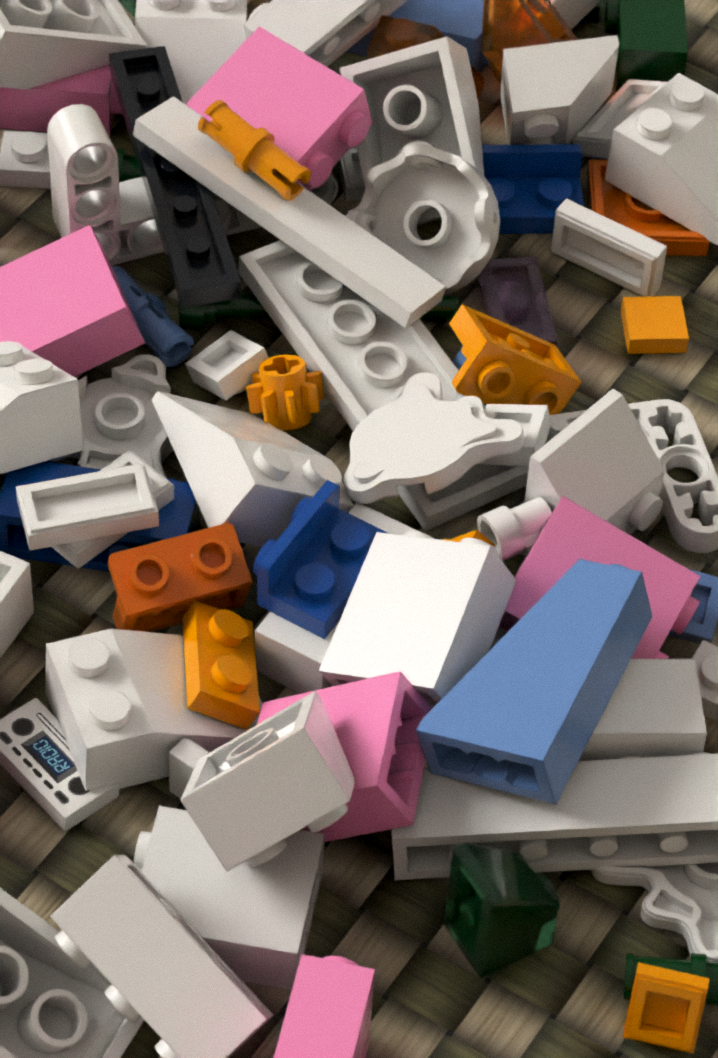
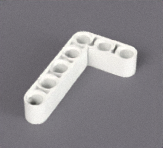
[47,104,339,265]

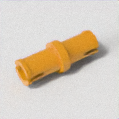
[198,99,311,201]

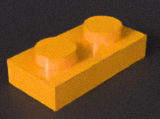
[182,600,260,730]

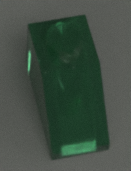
[444,843,560,979]

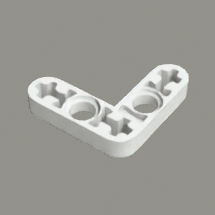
[546,399,718,553]

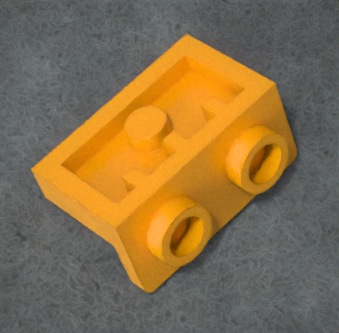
[449,304,581,415]

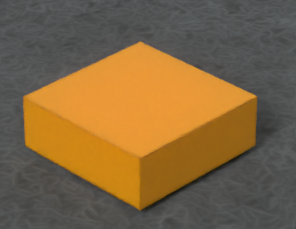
[620,296,689,354]
[622,962,709,1054]

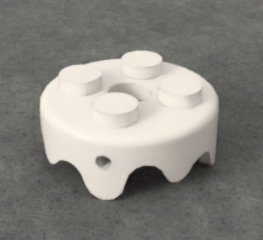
[346,144,500,295]

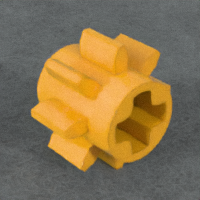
[246,354,325,431]

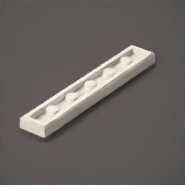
[133,96,446,328]

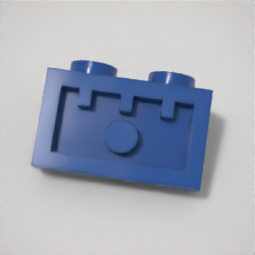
[482,144,584,234]
[253,480,390,639]

